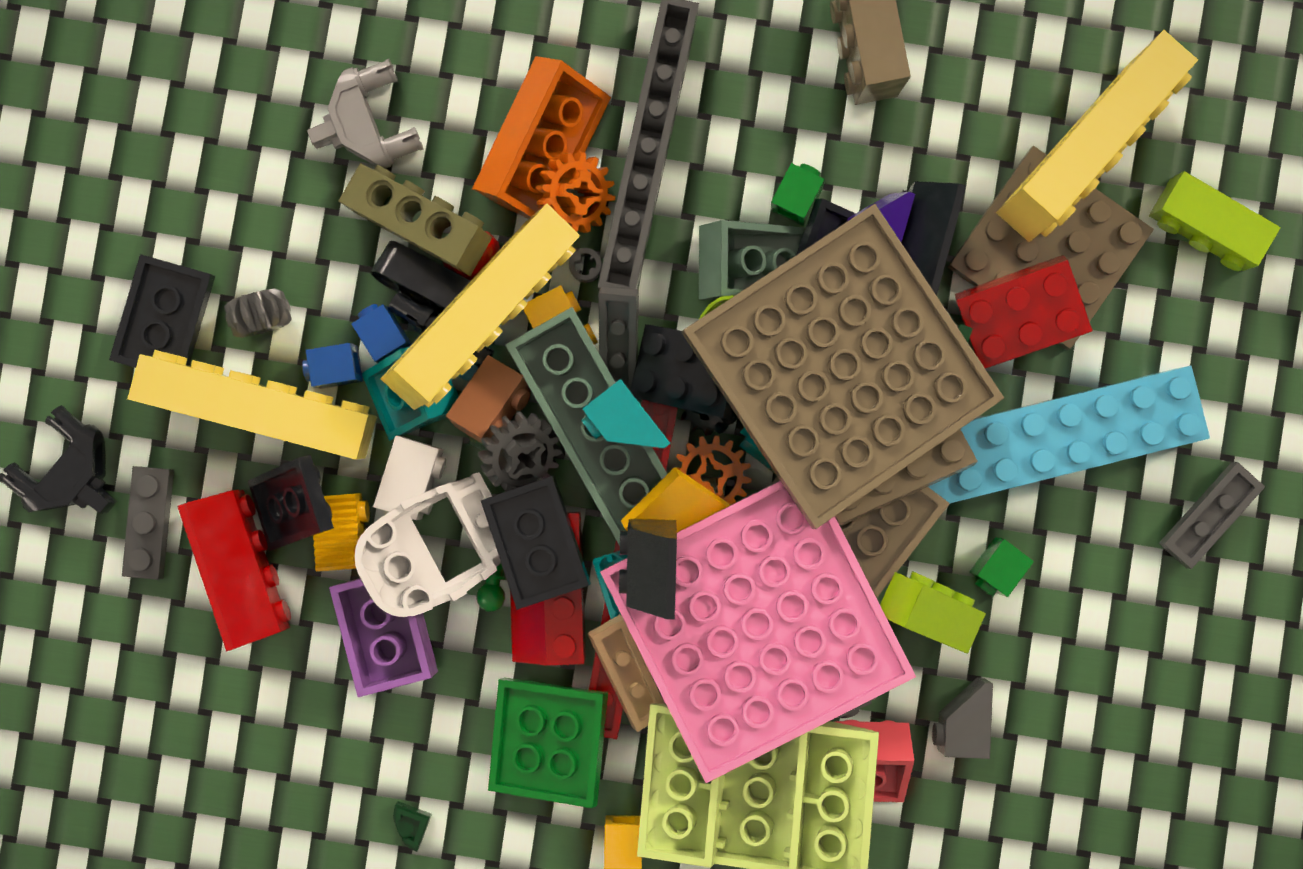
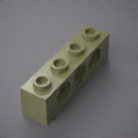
[338,163,492,276]

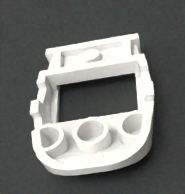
[355,472,501,617]

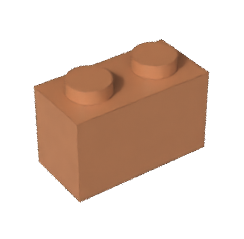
[446,355,531,444]

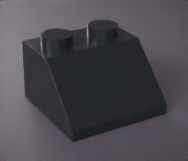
[619,519,677,619]

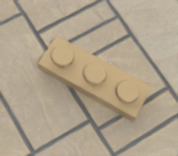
[587,615,665,732]

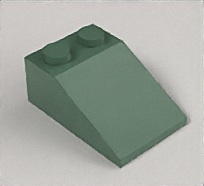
[699,220,806,300]

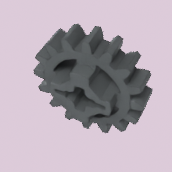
[478,412,562,492]

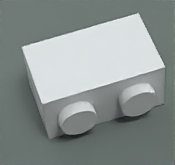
[373,436,446,520]

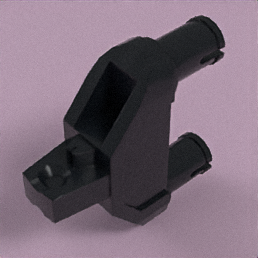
[0,405,117,514]

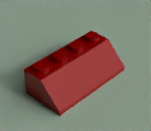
[177,489,291,652]
[510,512,586,666]

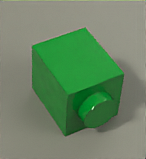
[771,163,825,227]
[969,537,1034,597]

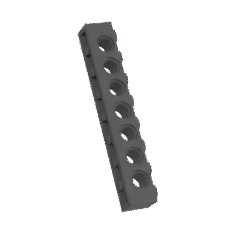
[597,0,699,291]

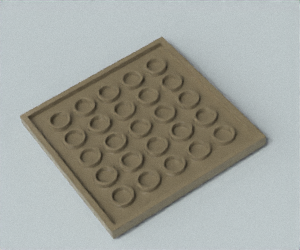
[681,204,1004,529]

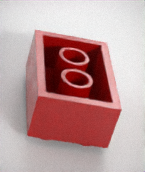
[955,255,1093,369]

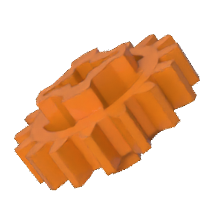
[535,152,615,233]
[672,435,752,505]

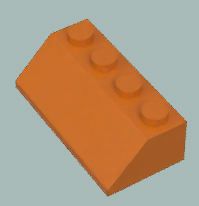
[472,56,611,219]

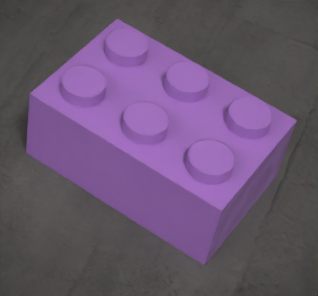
[329,578,438,697]

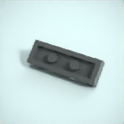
[599,287,639,391]
[1159,462,1265,569]
[122,466,174,580]

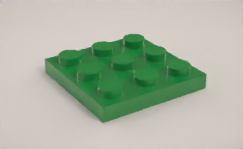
[488,677,608,808]

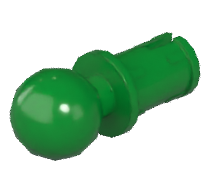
[476,563,507,612]

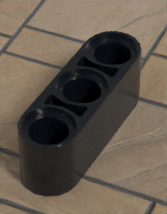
[370,241,470,314]

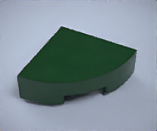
[393,801,432,852]

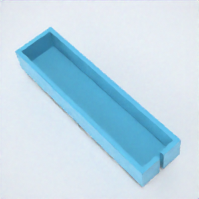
[928,366,1210,503]

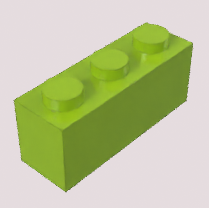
[1149,171,1281,271]
[880,571,986,654]

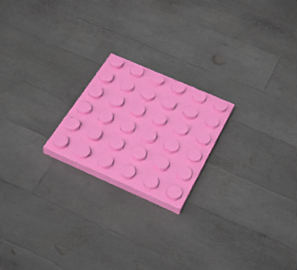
[600,481,916,783]

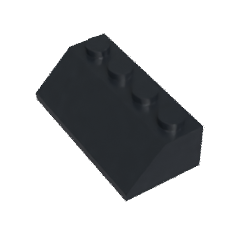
[901,181,967,296]

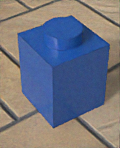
[351,304,412,363]
[302,343,363,389]

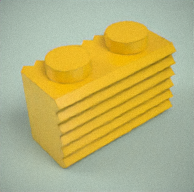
[313,493,370,572]

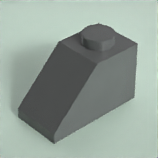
[932,678,993,759]

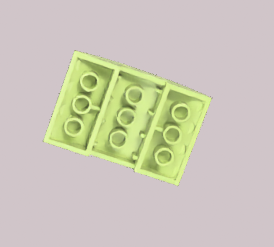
[637,704,879,869]

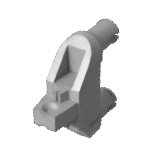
[307,59,424,169]

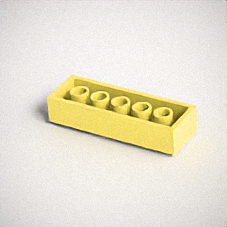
[996,30,1198,242]
[380,204,580,410]
[127,350,377,460]

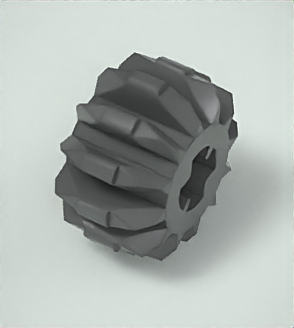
[224,288,292,338]

